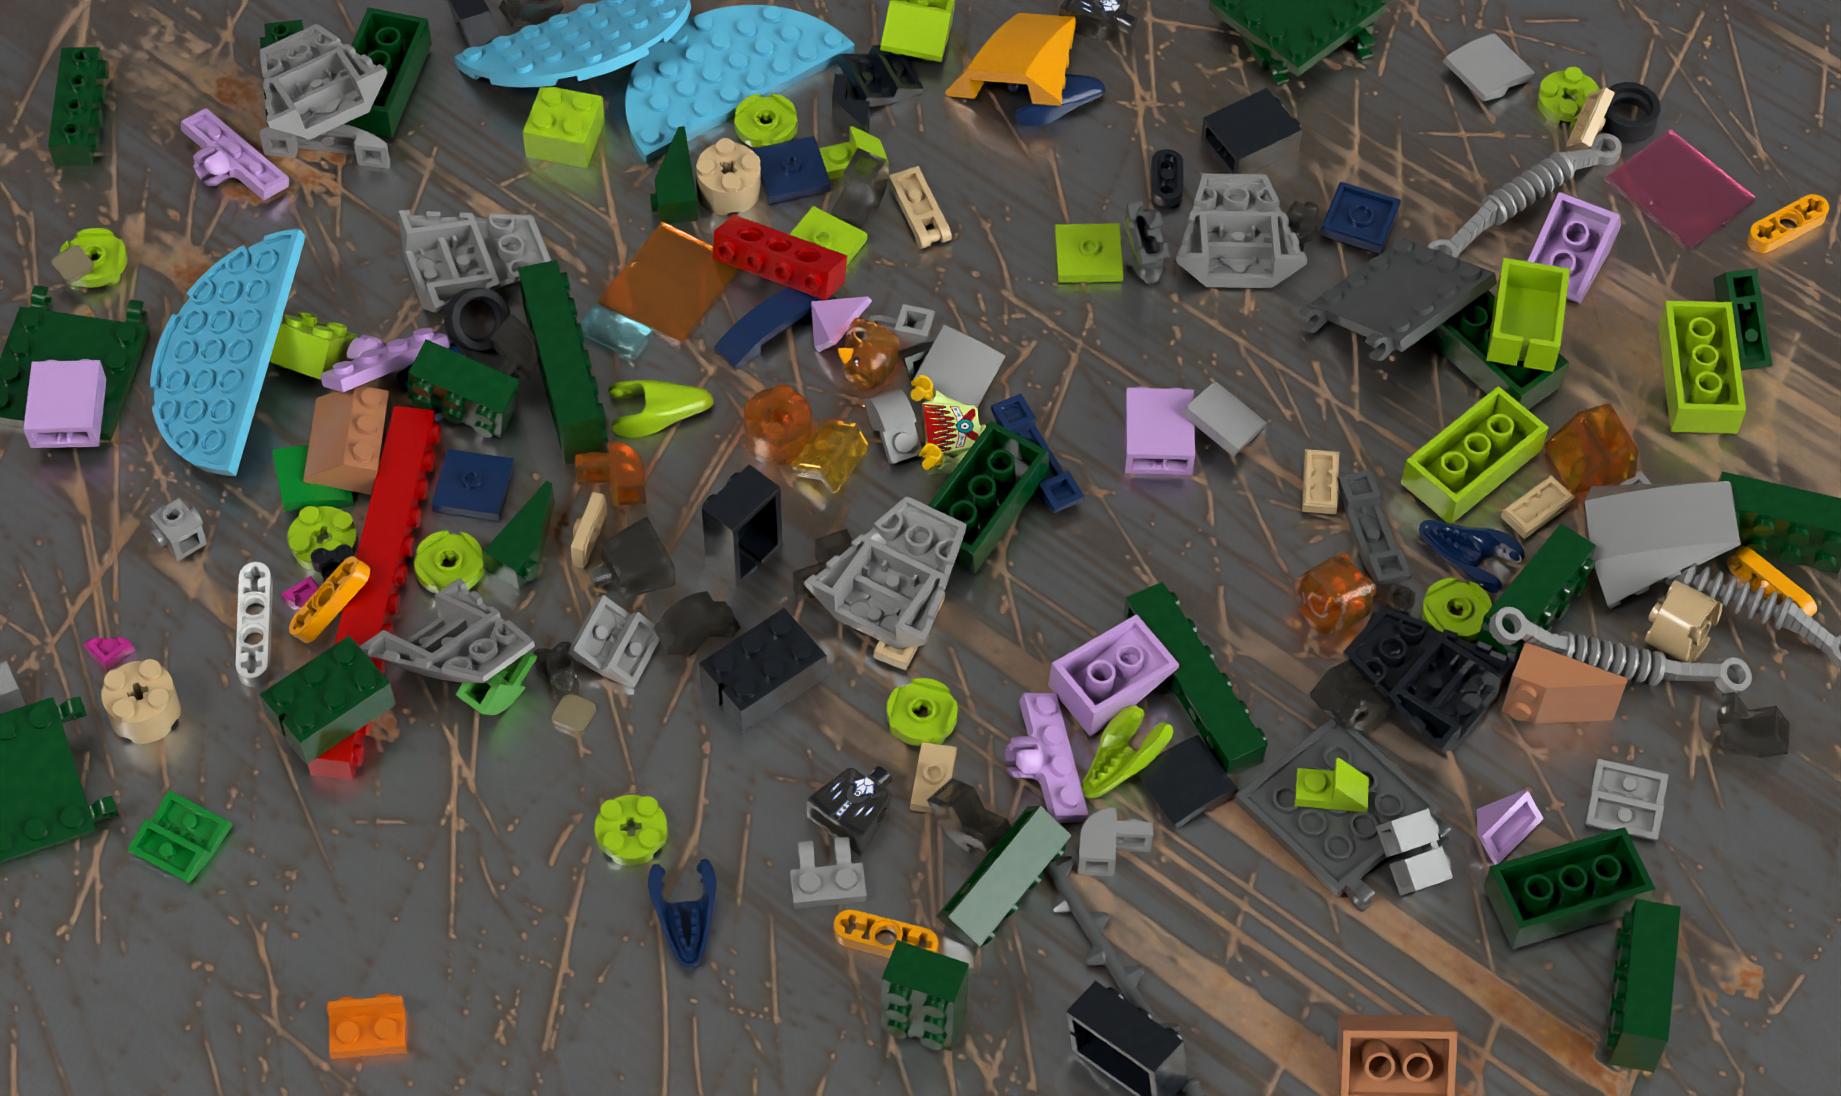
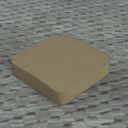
[51,245,94,283]
[552,693,596,734]

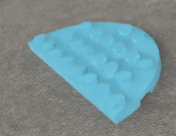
[454,0,691,87]
[625,5,855,164]
[150,229,306,476]

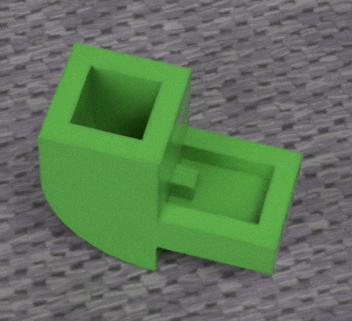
[456,651,538,715]

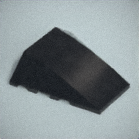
[1343,606,1520,753]

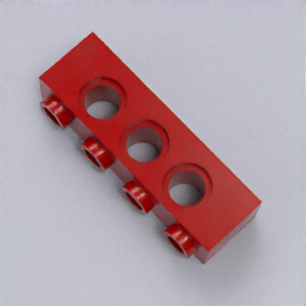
[712,214,847,300]

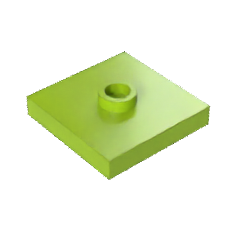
[790,206,867,266]
[1055,223,1123,283]

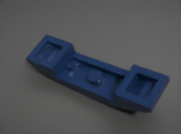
[714,287,837,371]
[991,393,1085,513]

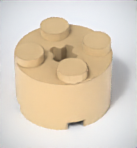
[696,138,761,215]
[1645,580,1722,663]
[101,659,181,744]

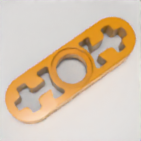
[1747,194,1829,253]
[1727,546,1817,617]
[289,556,370,643]
[834,909,938,958]

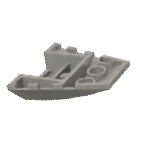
[259,24,387,139]
[1176,173,1308,288]
[398,210,551,312]
[1585,481,1741,609]
[804,496,967,649]
[359,578,535,683]

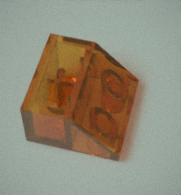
[1544,403,1639,495]

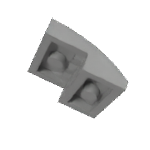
[1443,33,1535,101]
[912,325,1005,408]
[1182,381,1267,457]
[567,595,664,688]
[1585,759,1669,842]

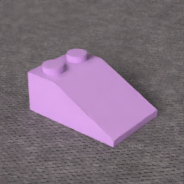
[1527,192,1622,304]
[1048,614,1179,736]

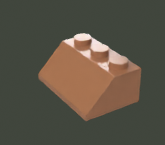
[303,385,389,495]
[1336,1015,1458,1096]

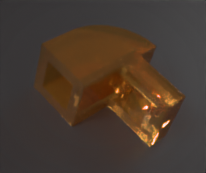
[575,442,646,506]

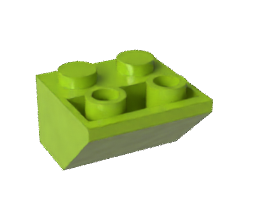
[880,0,955,62]
[269,312,358,380]

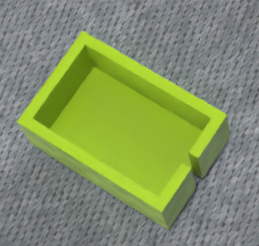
[1486,258,1570,372]

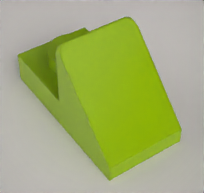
[819,126,889,180]
[1294,758,1369,813]

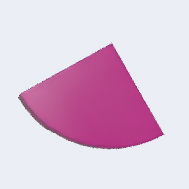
[281,576,319,610]
[83,637,135,671]

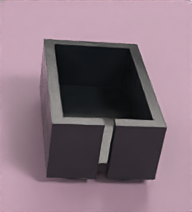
[702,464,783,588]
[699,608,827,733]
[1066,980,1188,1096]

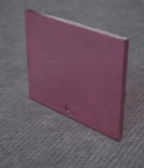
[1605,129,1756,250]

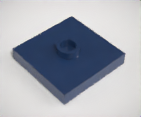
[753,136,831,204]
[1320,182,1401,254]
[431,449,515,521]

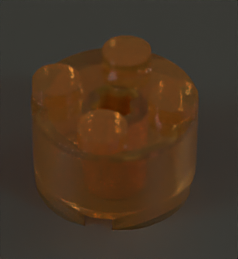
[744,384,812,465]
[1294,553,1376,636]

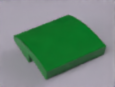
[272,445,354,512]
[127,790,233,883]

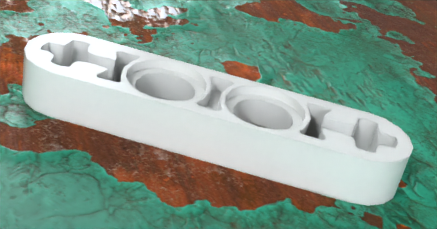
[235,562,273,687]

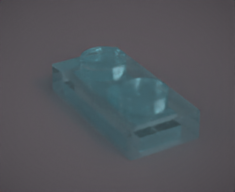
[580,303,652,360]

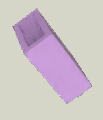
[23,359,107,448]
[1124,386,1195,475]

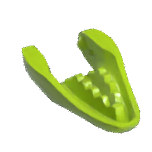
[608,379,714,438]
[1081,705,1173,799]

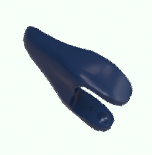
[1006,74,1106,126]
[1419,520,1525,593]
[648,859,716,967]

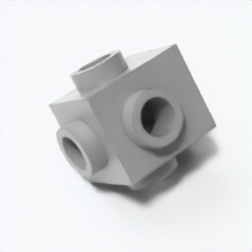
[150,498,207,562]

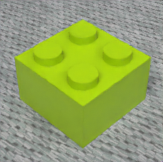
[523,86,605,169]

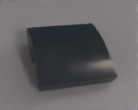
[837,45,924,107]
[1137,735,1239,829]

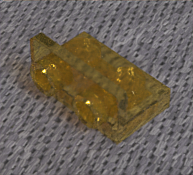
[791,419,869,494]

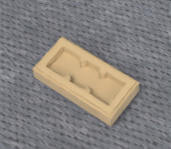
[1566,87,1615,151]
[1302,449,1339,515]
[1501,475,1575,539]
[570,492,607,569]
[910,743,957,815]

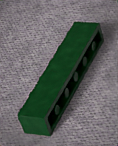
[1124,581,1268,778]

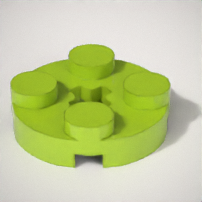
[1537,67,1600,126]
[734,93,798,148]
[59,228,128,288]
[287,506,358,571]
[414,530,485,594]
[1421,578,1492,642]
[887,678,958,746]
[594,795,668,866]

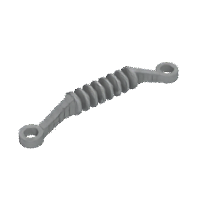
[1428,133,1622,258]
[1658,563,1841,669]
[1489,607,1752,695]

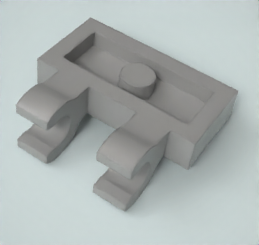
[790,837,866,909]

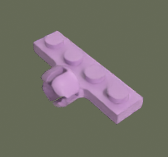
[181,108,289,200]
[321,328,450,392]
[1005,693,1089,823]

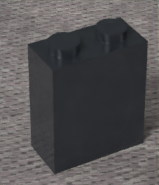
[1201,88,1303,174]

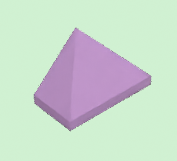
[811,296,872,352]
[1477,790,1543,864]

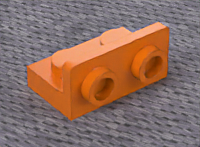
[327,993,407,1059]

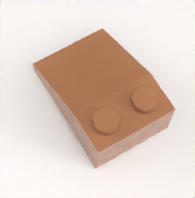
[1501,642,1628,724]

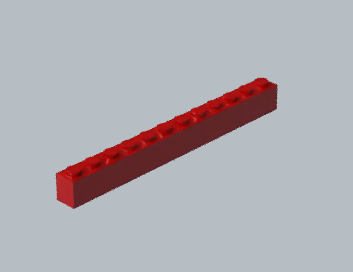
[308,406,441,780]

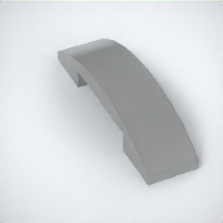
[260,124,391,169]

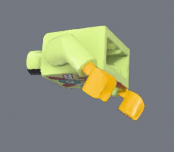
[911,375,999,475]

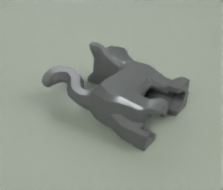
[1125,201,1170,284]

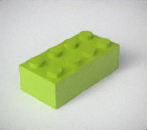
[1658,301,1746,434]
[1401,386,1549,524]

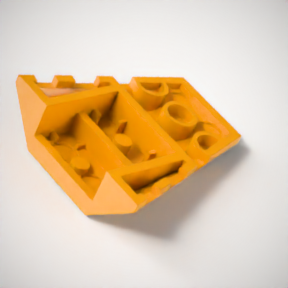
[945,13,1076,106]

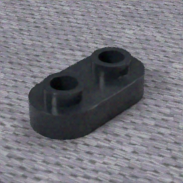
[1150,149,1183,207]

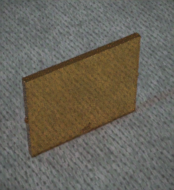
[597,222,741,346]

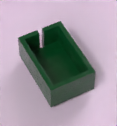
[408,339,519,439]
[259,636,396,765]
[881,940,969,1051]

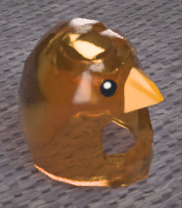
[838,318,900,391]

